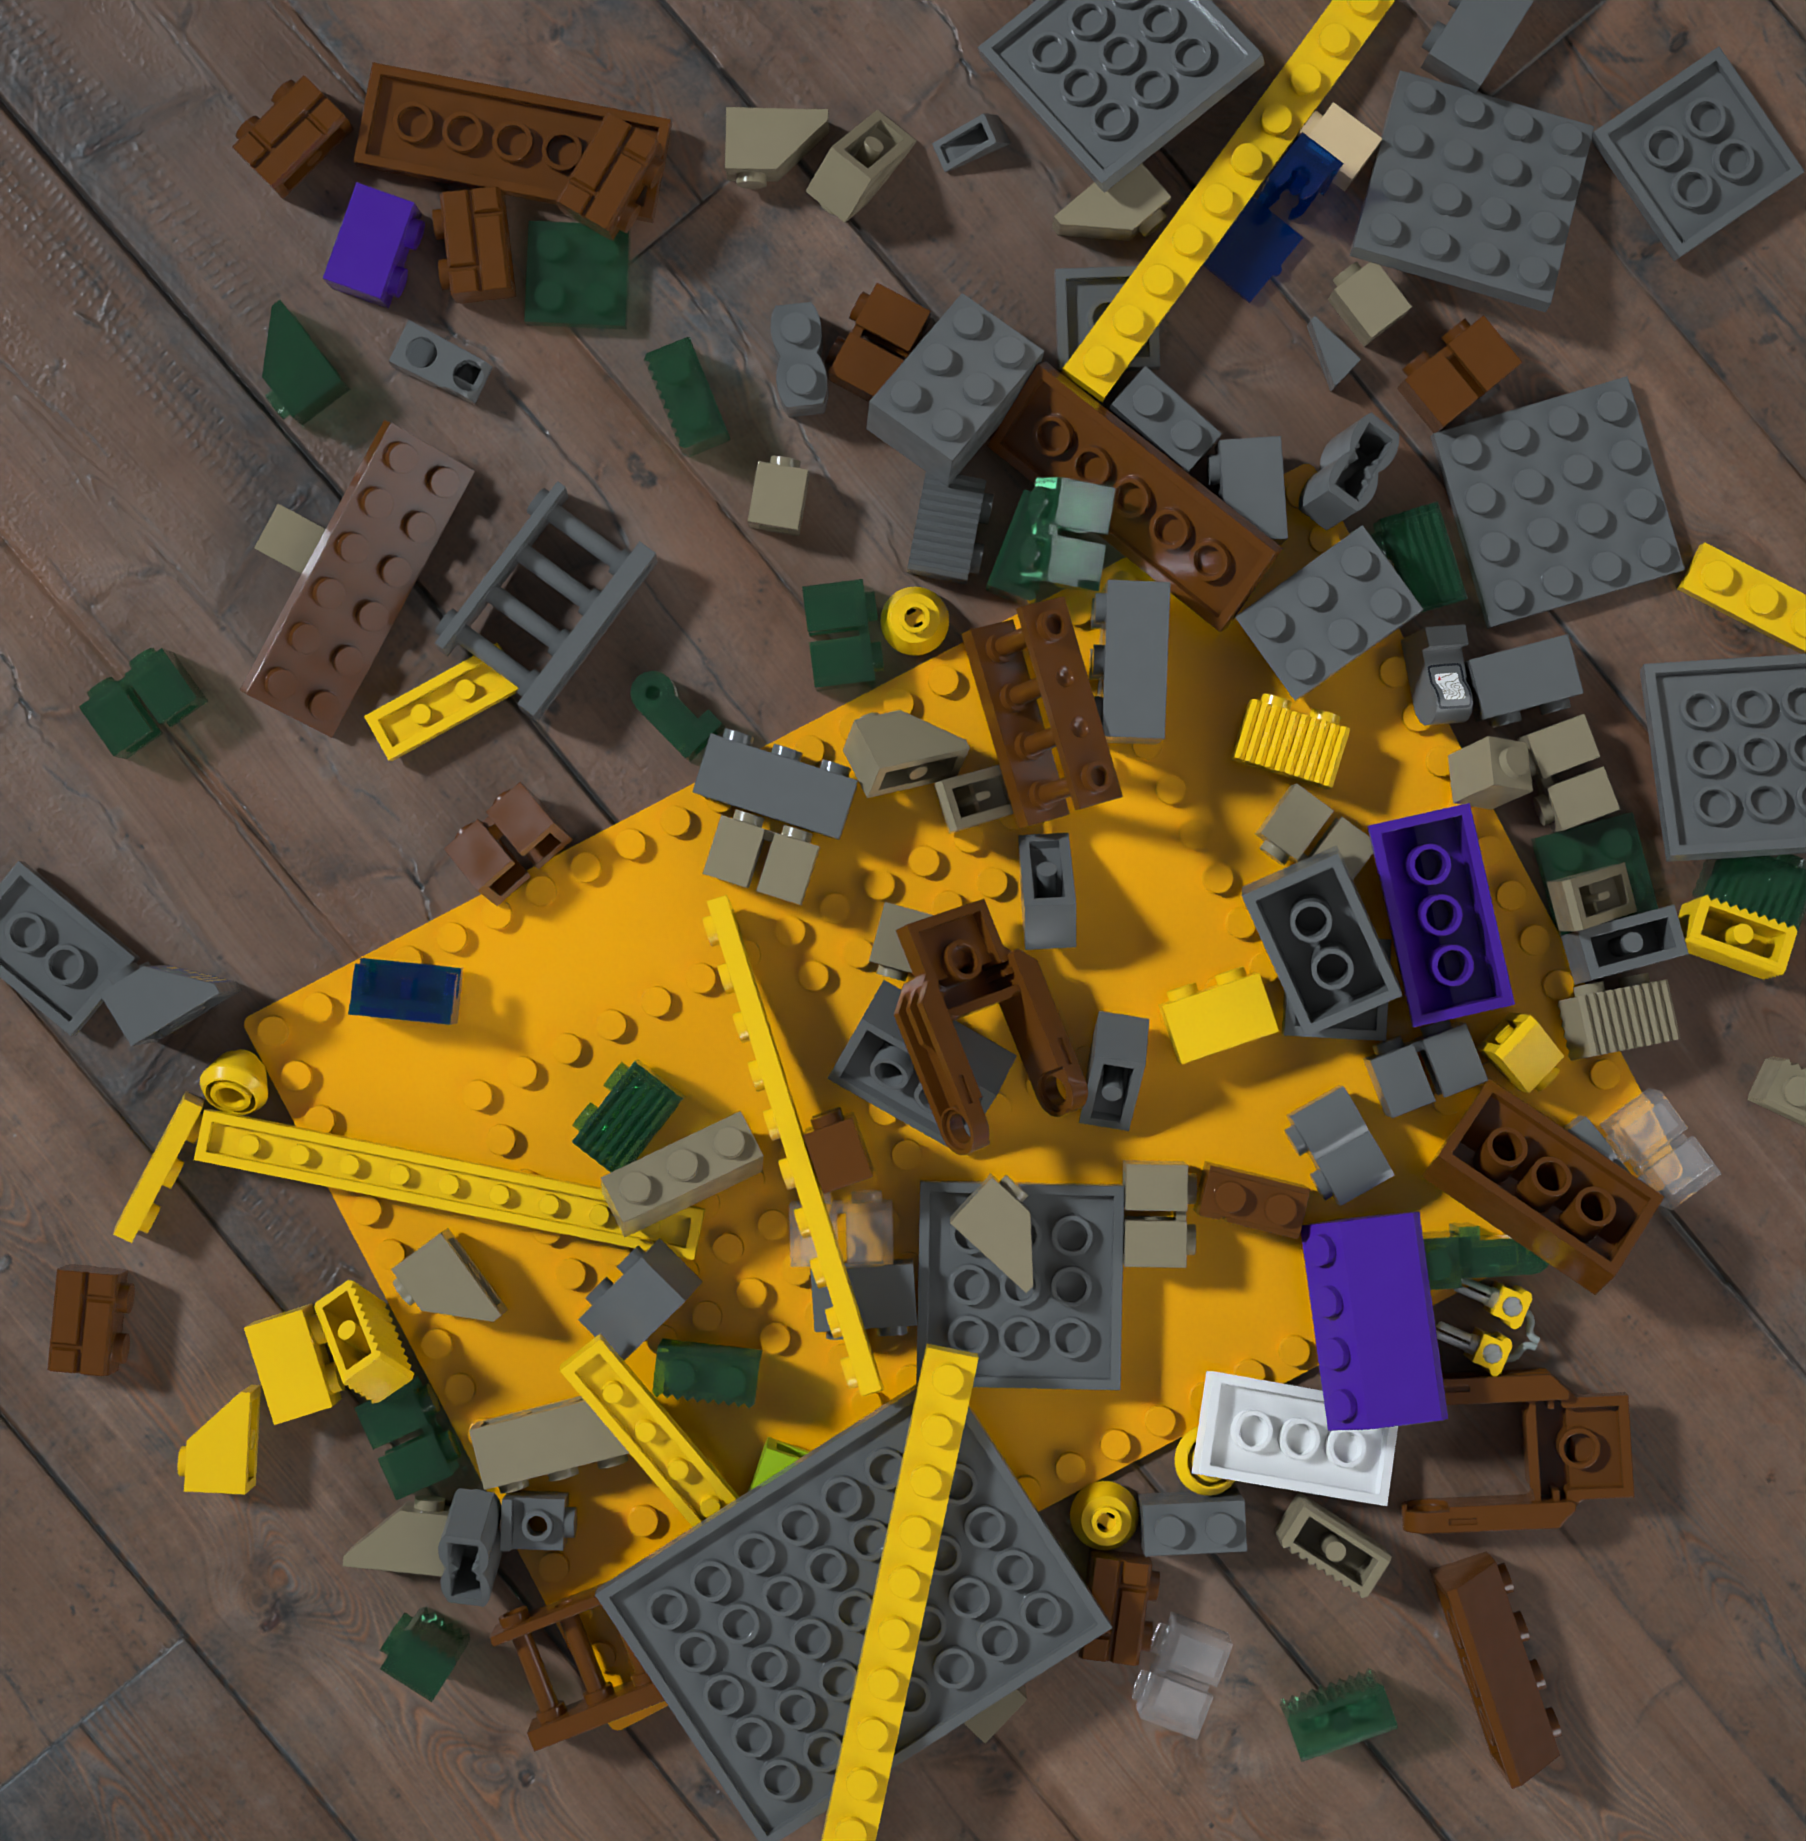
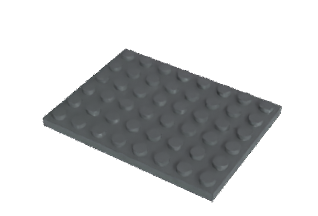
[595,1383,1112,1841]

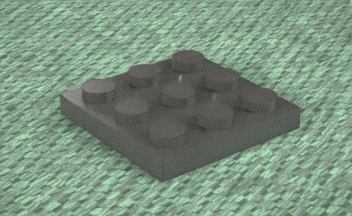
[1591,46,1805,262]

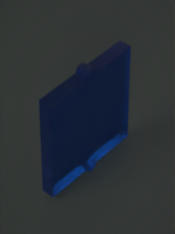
[1203,196,1303,304]

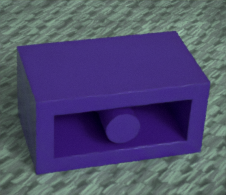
[323,182,425,309]

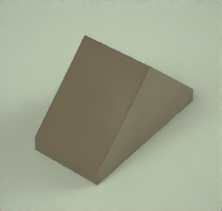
[934,765,1014,834]
[1547,862,1637,932]

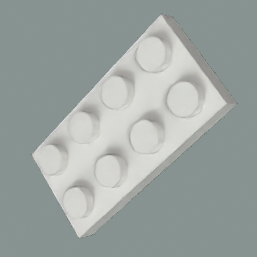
[1191,1371,1398,1506]

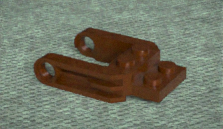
[894,899,1088,1155]
[1401,1367,1635,1534]

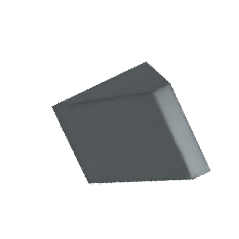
[932,113,1011,172]
[1307,316,1361,392]

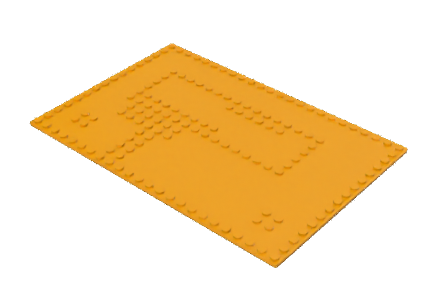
[244,464,1681,1731]

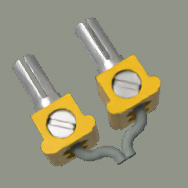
[1436,1275,1540,1376]

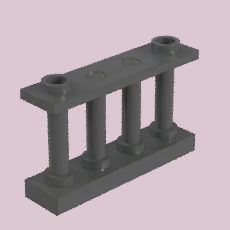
[435,481,658,722]

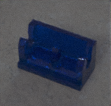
[1257,132,1344,221]
[348,958,463,1025]

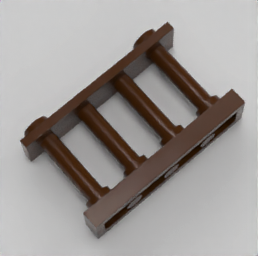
[961,596,1123,829]
[489,1580,665,1752]

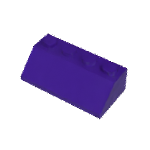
[1367,803,1515,1027]
[1301,1212,1448,1431]

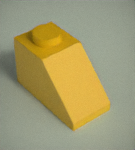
[1476,1012,1564,1093]
[177,1385,261,1495]

